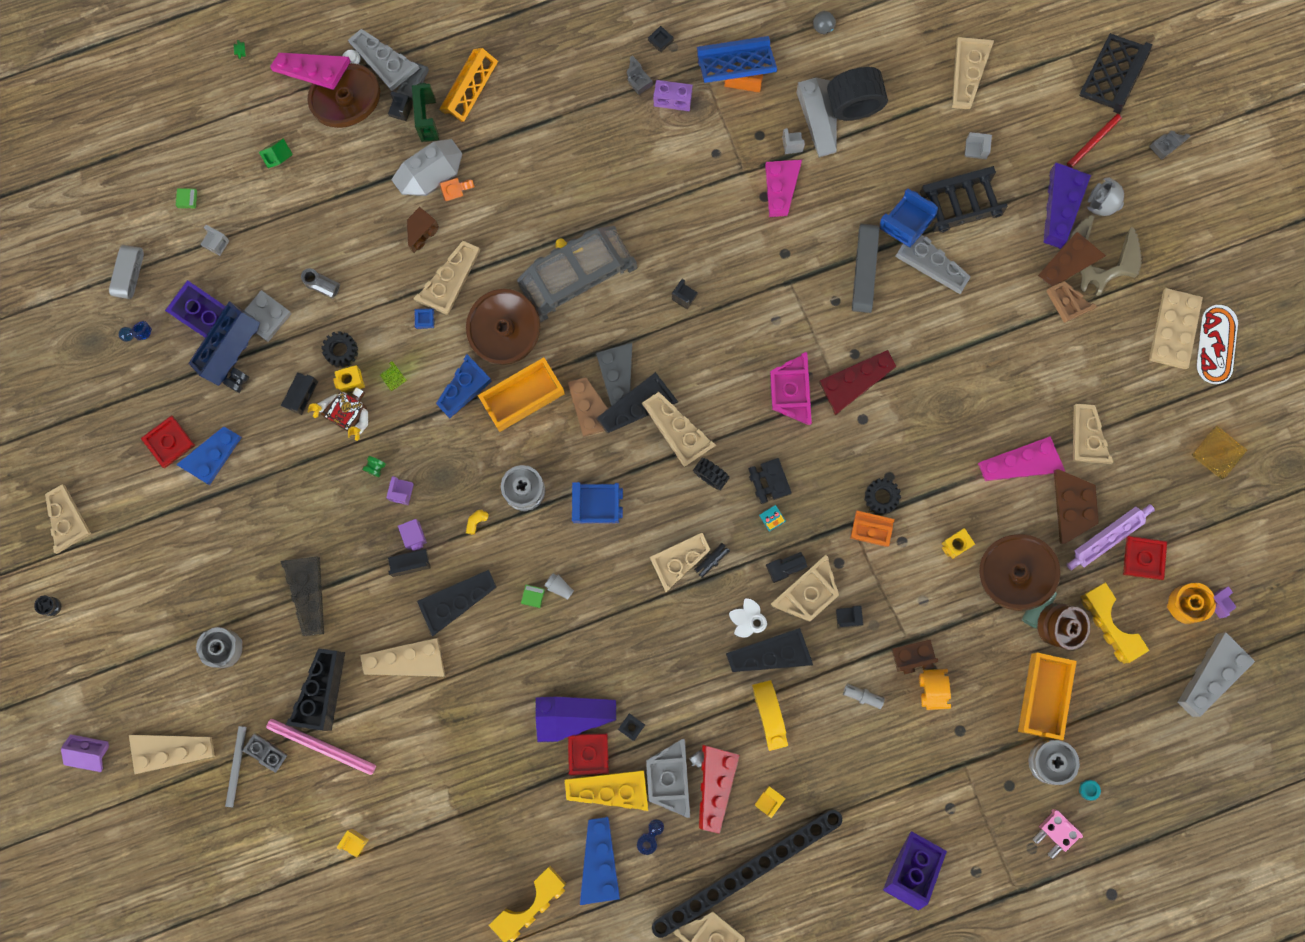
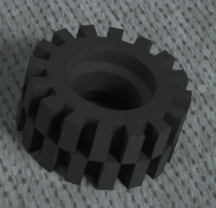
[321,331,358,368]
[693,458,729,491]
[864,478,901,515]

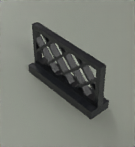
[1079,33,1153,114]

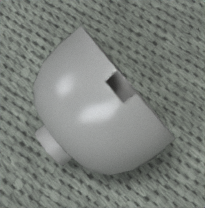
[1087,177,1124,216]

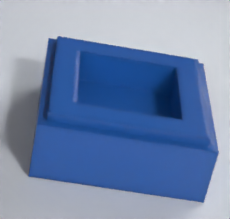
[415,308,434,329]

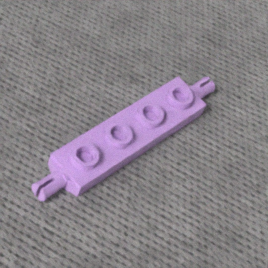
[1066,504,1155,571]

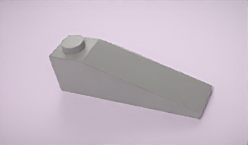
[796,78,837,157]

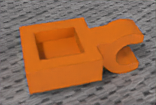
[439,178,474,201]

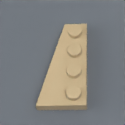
[642,392,716,467]
[360,638,446,677]
[129,735,215,774]

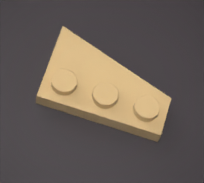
[1073,404,1113,464]
[650,533,710,592]

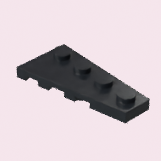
[596,372,678,434]
[726,628,813,672]

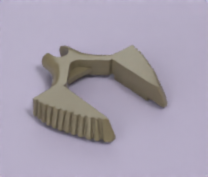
[1064,215,1142,296]

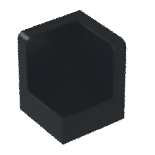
[388,91,412,121]
[672,279,698,309]
[836,606,863,628]

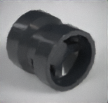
[223,367,250,393]
[34,595,62,616]

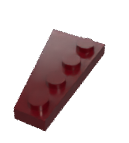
[819,350,896,415]

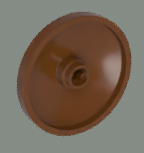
[307,63,380,128]
[466,289,540,365]
[979,534,1060,611]

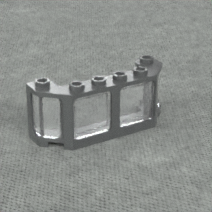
[517,226,637,323]

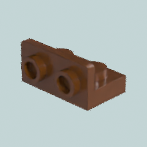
[891,640,939,674]

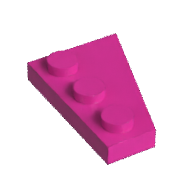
[765,160,802,217]

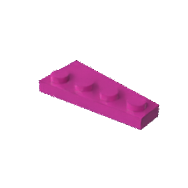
[978,436,1065,481]

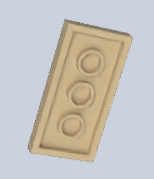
[1149,288,1203,369]

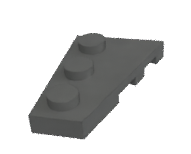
[596,343,632,406]

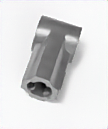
[301,268,340,299]

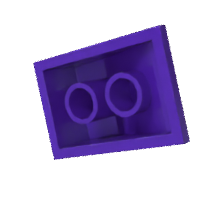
[165,280,226,338]
[883,831,947,911]

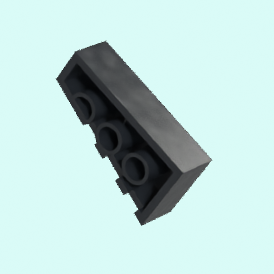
[286,648,345,731]

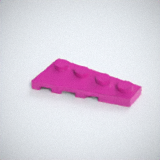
[270,53,351,90]

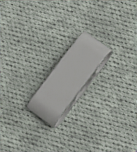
[109,245,144,299]

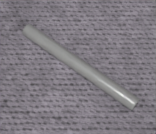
[225,726,247,807]

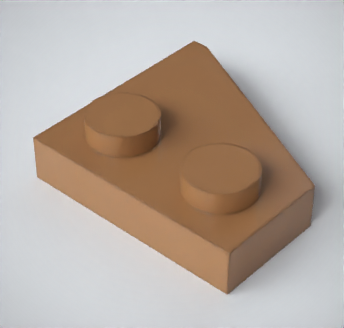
[1046,281,1097,323]

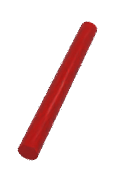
[1067,114,1122,168]

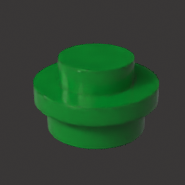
[233,40,246,59]

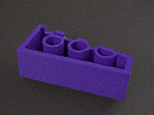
[1043,163,1091,249]

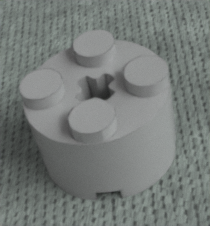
[196,627,243,668]

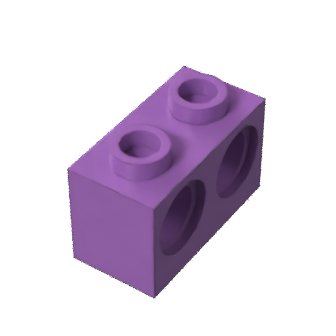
[654,80,693,111]

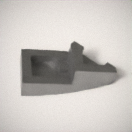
[627,55,653,95]
[1149,131,1190,160]

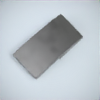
[243,733,287,773]

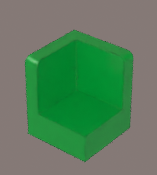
[259,138,293,169]

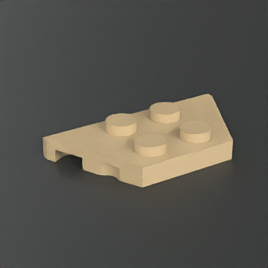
[770,555,839,622]
[673,911,745,942]

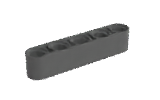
[852,223,879,313]

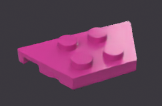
[770,352,812,425]

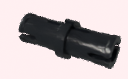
[694,543,730,578]

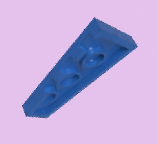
[580,817,620,905]

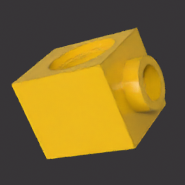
[333,365,365,393]
[942,528,975,559]

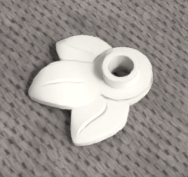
[729,598,767,638]

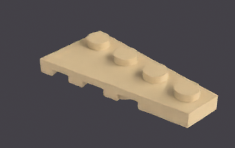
[952,37,994,109]
[414,241,480,315]

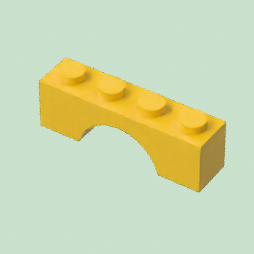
[1080,582,1150,664]
[489,866,566,942]

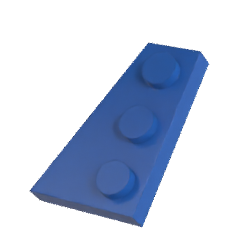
[436,354,492,419]
[176,427,242,485]

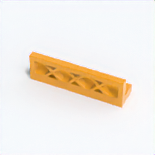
[439,48,498,122]

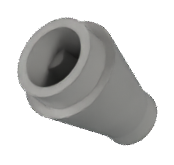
[544,573,574,600]

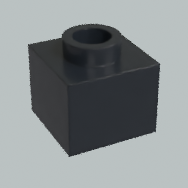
[618,713,645,741]

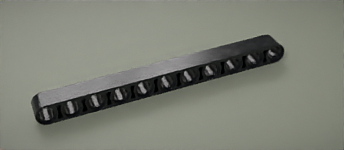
[652,809,842,938]

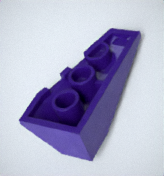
[536,697,617,742]

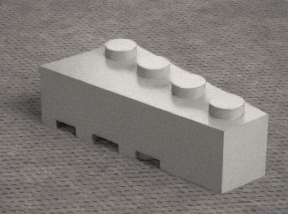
[1178,632,1255,717]

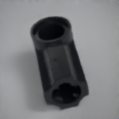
[766,552,808,583]

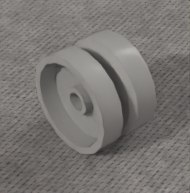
[501,465,545,511]
[1028,740,1080,785]

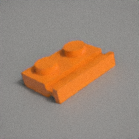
[850,511,895,547]

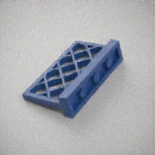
[697,36,777,83]

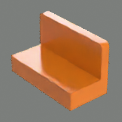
[724,69,763,93]

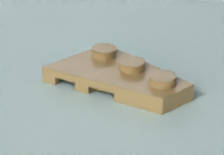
[45,484,91,554]

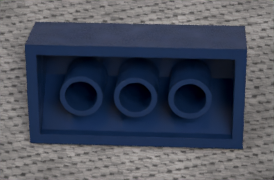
[188,301,260,386]

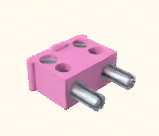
[1033,809,1083,859]

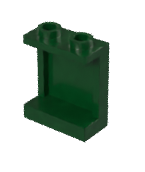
[412,83,439,142]

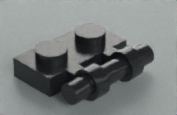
[748,458,792,504]

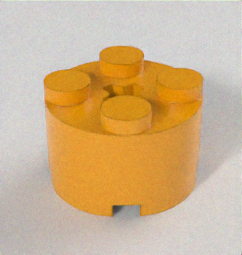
[1167,583,1216,624]
[919,669,951,710]

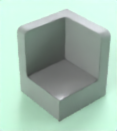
[782,128,805,154]
[965,132,992,159]
[201,225,229,256]

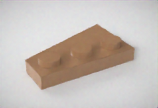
[568,377,608,437]

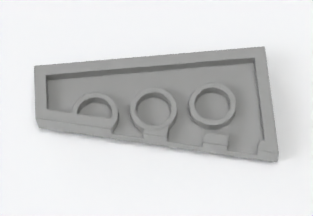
[895,235,970,294]

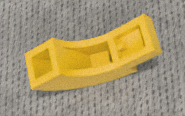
[752,680,788,751]

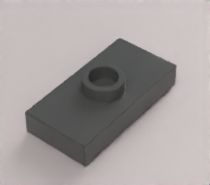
[397,62,429,101]

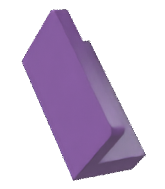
[61,734,109,772]

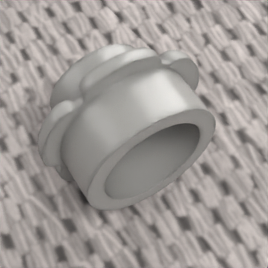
[689,749,704,767]

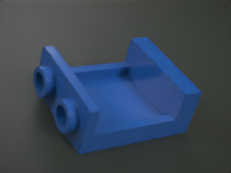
[879,189,938,247]
[572,482,623,523]

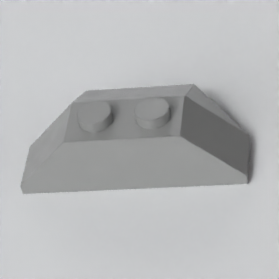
[391,139,462,196]

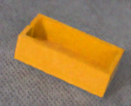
[478,357,565,432]
[1018,653,1077,740]

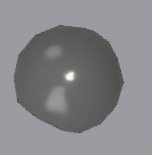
[813,11,836,35]

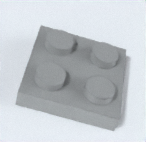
[244,290,292,342]

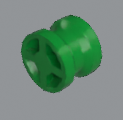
[362,456,386,478]

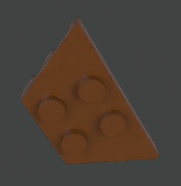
[1054,469,1099,544]

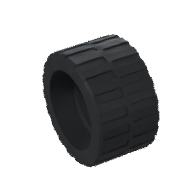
[827,66,888,121]

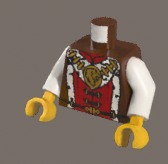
[308,387,368,441]

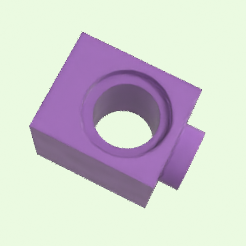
[398,519,427,551]

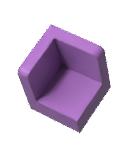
[386,476,414,505]
[1213,586,1236,618]

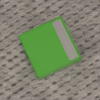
[176,188,197,209]
[521,585,545,608]

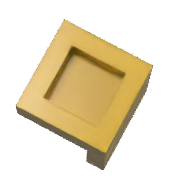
[755,786,786,818]
[337,829,369,858]

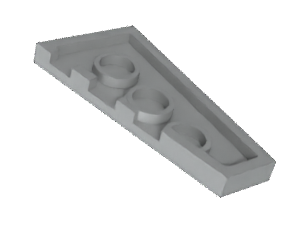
[348,29,420,91]

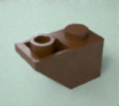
[407,207,439,253]

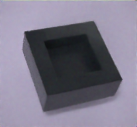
[648,26,674,52]

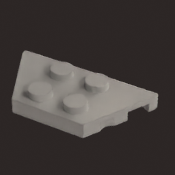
[646,739,690,818]

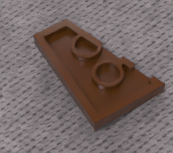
[1038,232,1106,287]

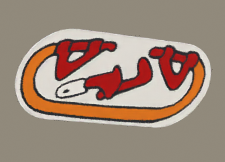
[1197,305,1238,384]

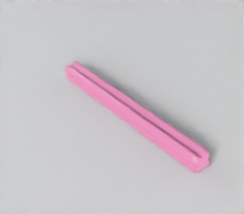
[266,719,376,775]

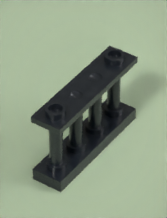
[920,166,1008,233]

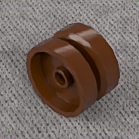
[1037,603,1090,650]

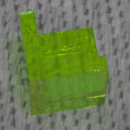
[380,361,407,391]

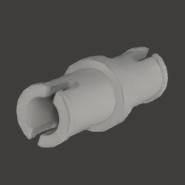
[843,683,885,709]

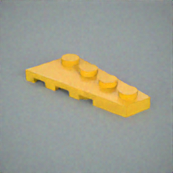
[565,770,648,811]

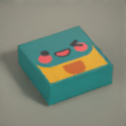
[759,505,786,532]

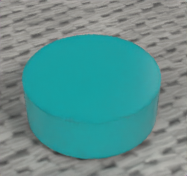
[1079,780,1101,801]

